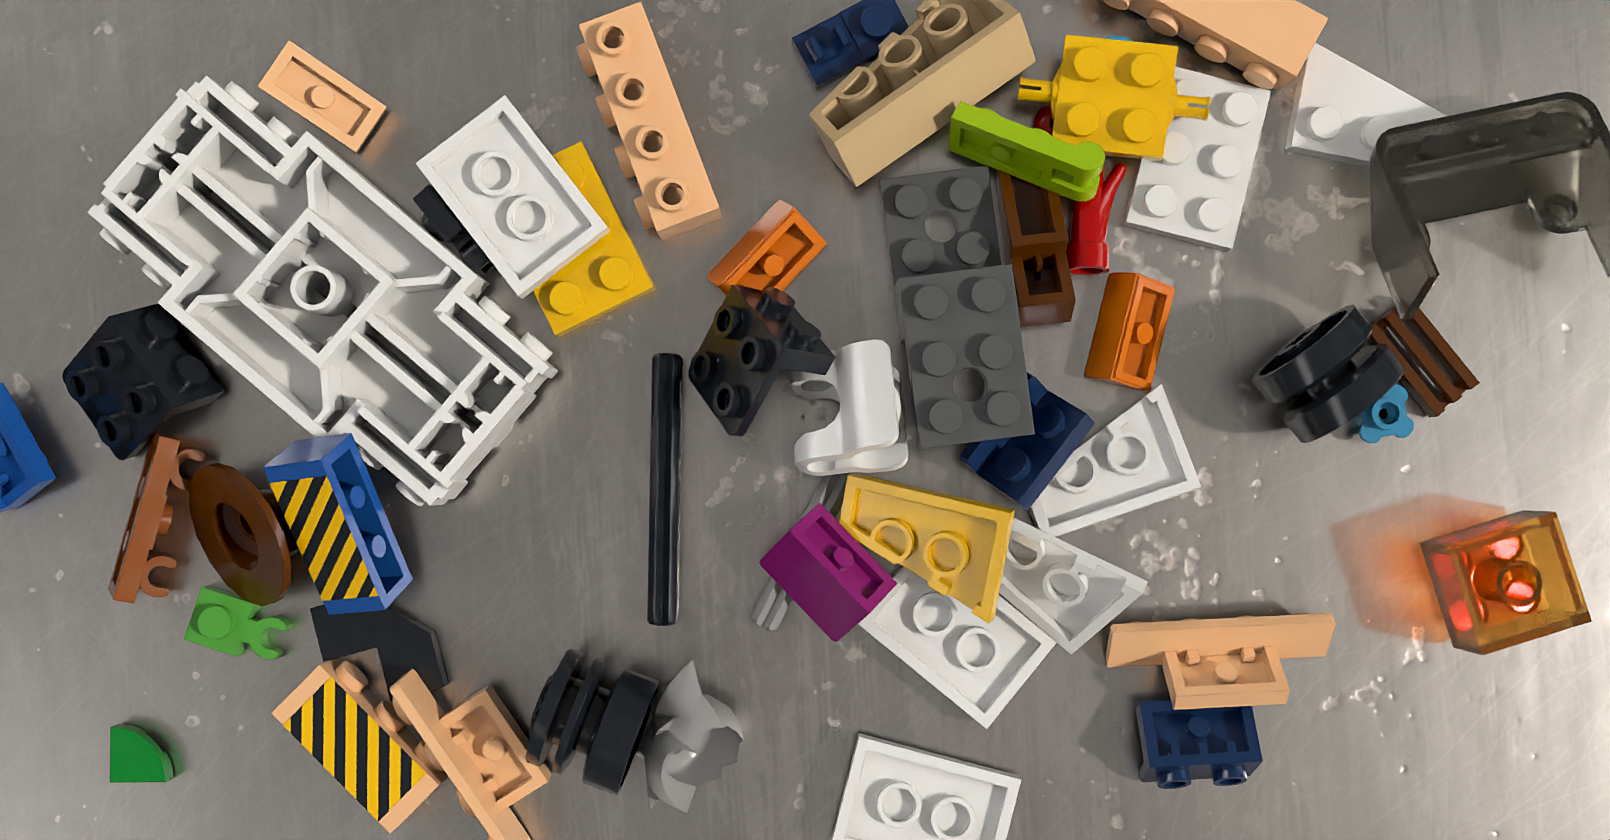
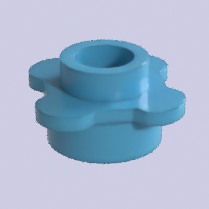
[1354,384,1414,443]

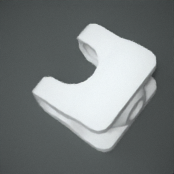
[789,339,909,476]

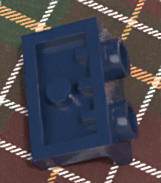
[960,372,1095,511]
[1136,700,1263,789]

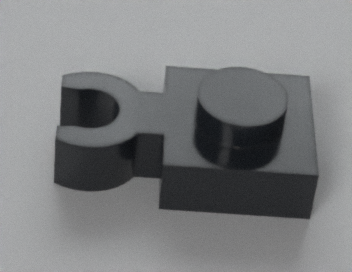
[412,184,495,274]

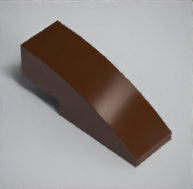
[995,169,1076,327]

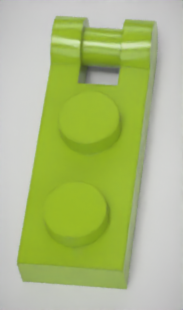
[949,101,1105,202]

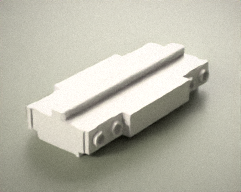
[87,75,558,507]

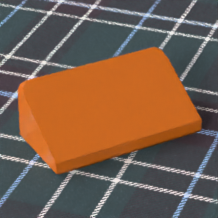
[707,200,828,296]
[1085,272,1175,393]

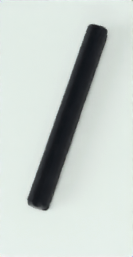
[647,353,683,626]

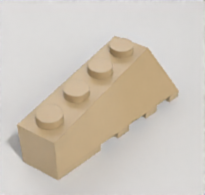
[808,0,1036,187]

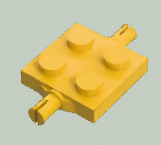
[1017,35,1211,161]

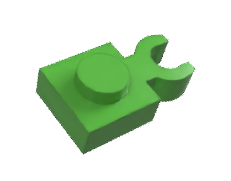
[184,585,294,659]

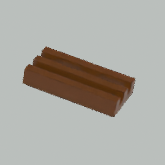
[1368,297,1480,417]

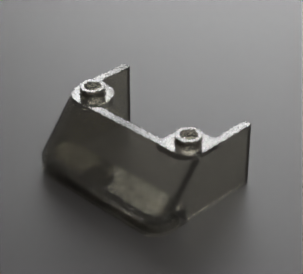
[1370,92,1610,321]

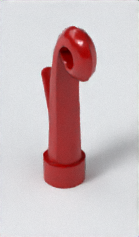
[1033,103,1126,275]

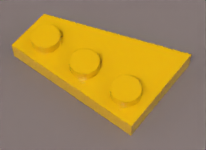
[839,473,1015,624]

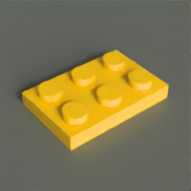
[533,141,656,337]

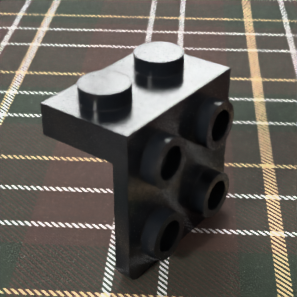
[688,284,836,437]
[62,303,225,461]

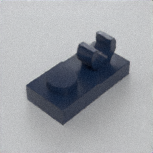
[792,0,909,90]

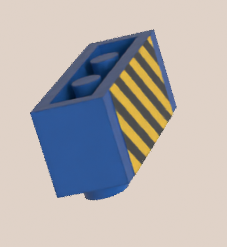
[263,433,413,615]

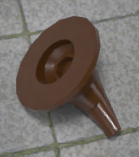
[189,462,299,606]

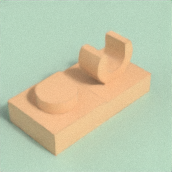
[258,41,387,153]

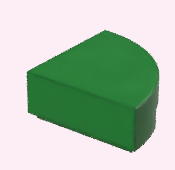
[110,724,173,783]

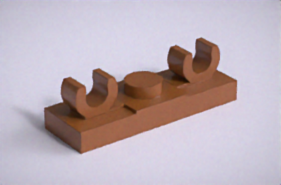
[108,431,207,603]

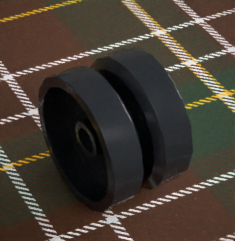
[1252,304,1406,443]

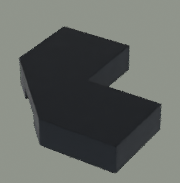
[310,605,449,701]

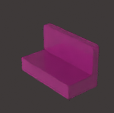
[759,502,898,642]

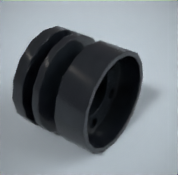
[525,648,660,795]

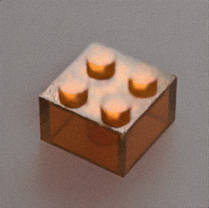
[1419,510,1592,655]

